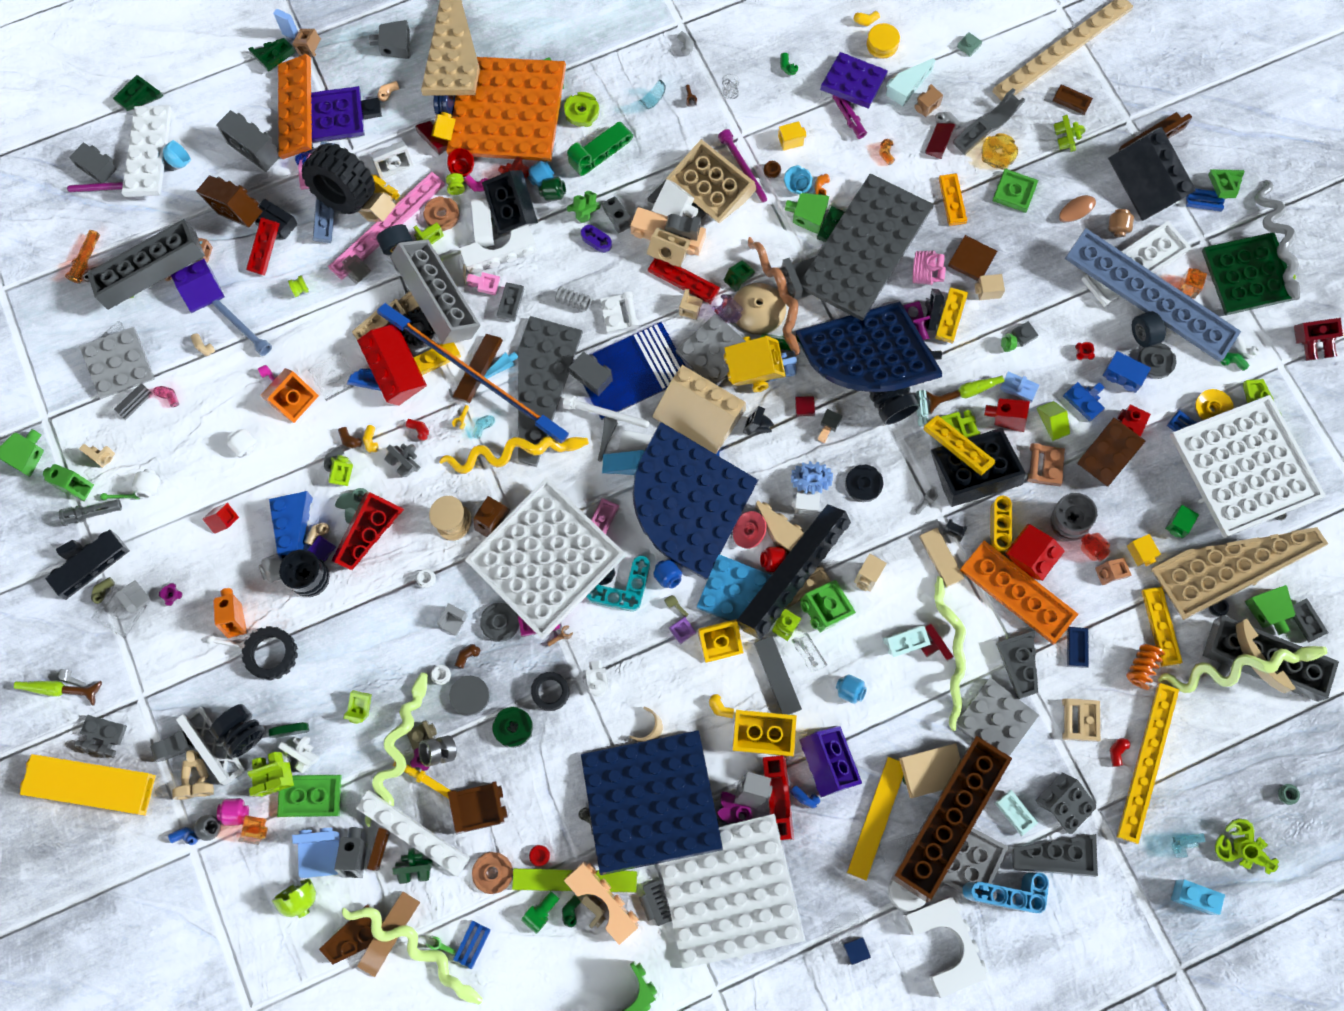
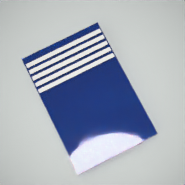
[583,322,686,420]

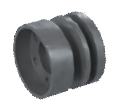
[1050,493,1098,541]

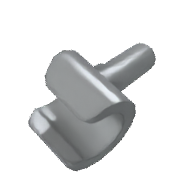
[915,489,938,515]
[58,669,86,688]

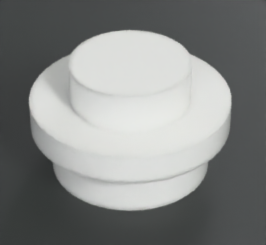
[416,569,436,588]
[431,665,451,685]

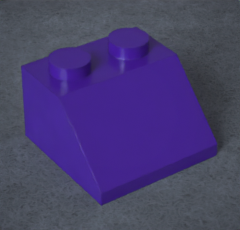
[171,259,225,313]

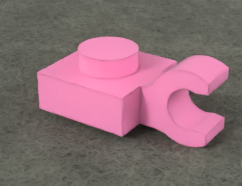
[466,272,500,296]

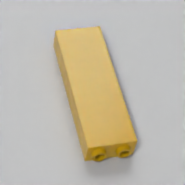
[20,754,156,816]

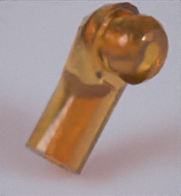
[879,139,895,165]

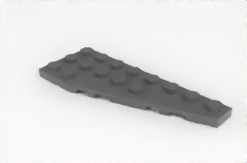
[518,316,583,467]

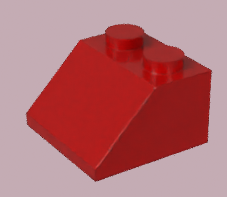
[1005,524,1065,581]

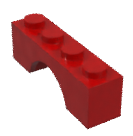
[763,755,794,841]

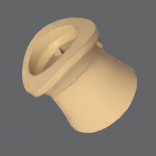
[429,496,472,541]

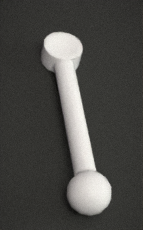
[207,636,245,650]

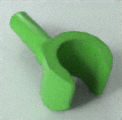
[426,935,456,955]

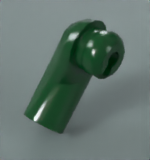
[562,895,581,928]

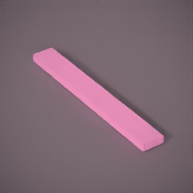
[328,172,445,280]

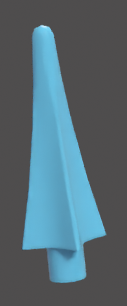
[484,352,518,379]

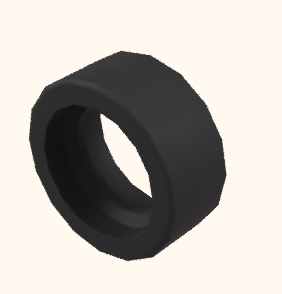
[531,672,569,711]

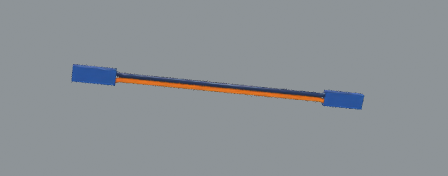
[377,303,569,443]

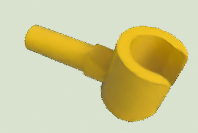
[452,405,469,430]

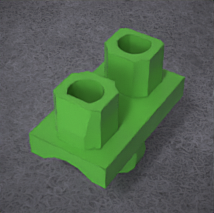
[567,191,601,223]

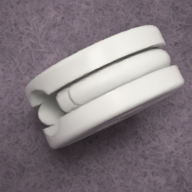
[888,880,926,911]

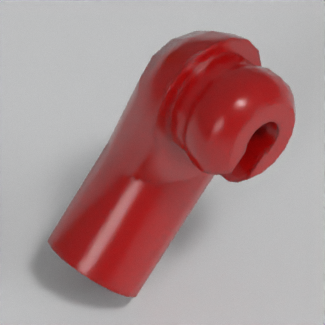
[406,418,429,441]
[1110,738,1130,767]

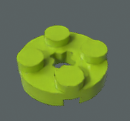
[564,92,599,127]

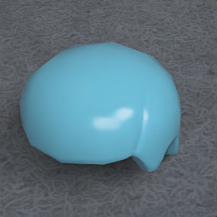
[163,140,191,168]
[784,165,813,195]

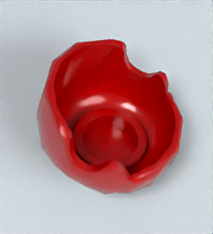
[447,148,474,177]

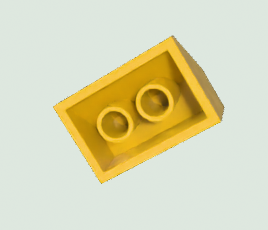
[733,710,797,757]

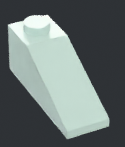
[886,58,936,106]

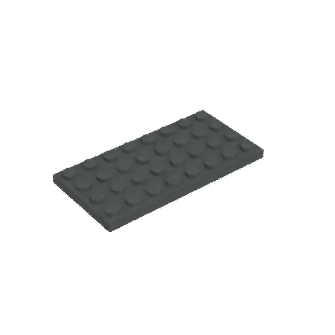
[800,173,934,321]

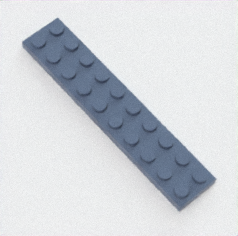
[1065,228,1241,362]

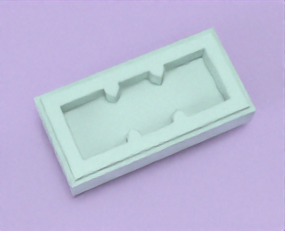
[994,790,1038,836]

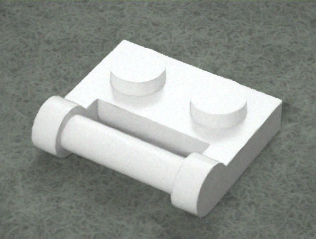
[600,292,640,335]

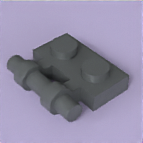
[75,715,127,758]

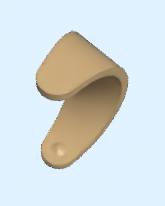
[629,706,663,742]

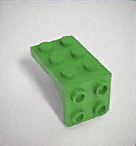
[622,961,658,1011]

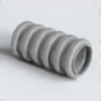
[555,287,591,312]

